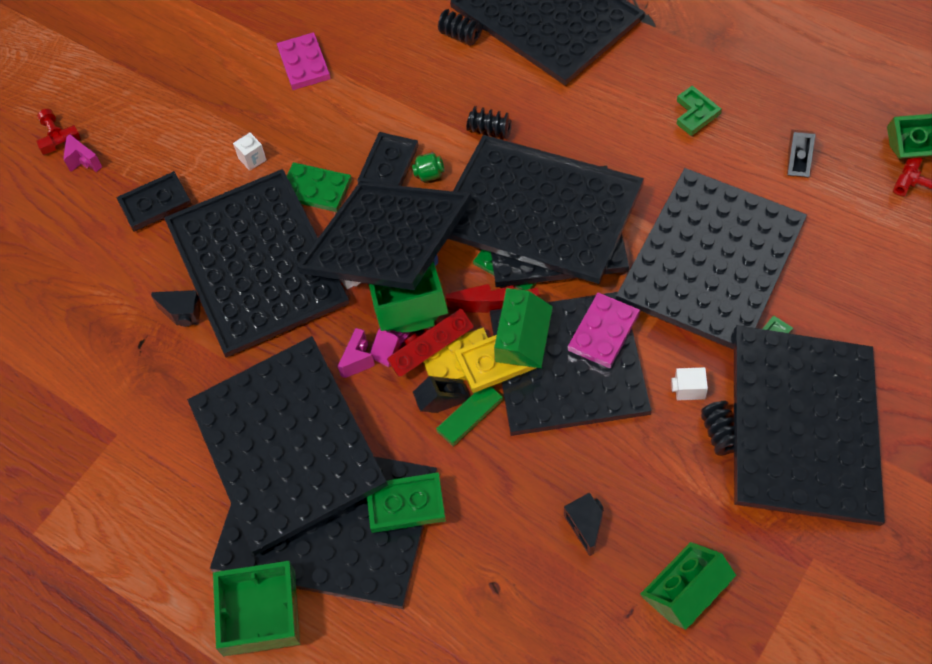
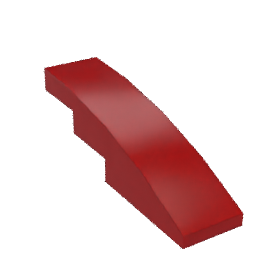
[445,284,540,313]

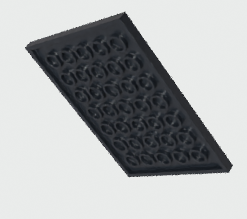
[450,0,645,86]
[448,135,644,284]
[615,168,807,349]
[164,169,350,358]
[734,325,885,526]
[187,336,389,556]
[210,456,438,610]

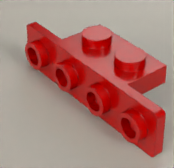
[387,309,473,377]

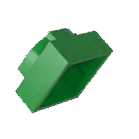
[369,261,448,332]
[213,561,300,657]

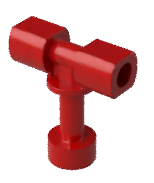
[36,109,81,155]
[893,157,932,196]

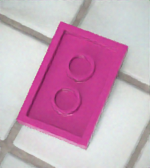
[277,32,330,90]
[568,293,640,368]

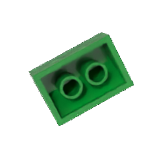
[887,114,932,159]
[494,288,553,369]
[640,542,737,630]

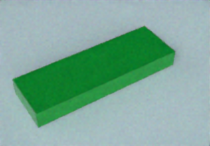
[436,386,503,447]

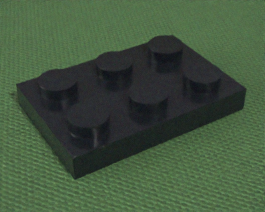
[357,132,419,186]
[116,171,192,232]

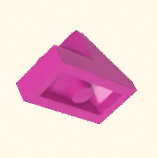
[64,134,102,172]
[338,328,375,378]
[370,328,414,367]

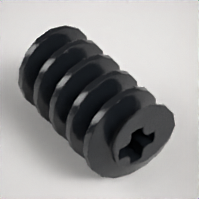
[438,9,483,46]
[466,106,512,140]
[701,401,735,455]

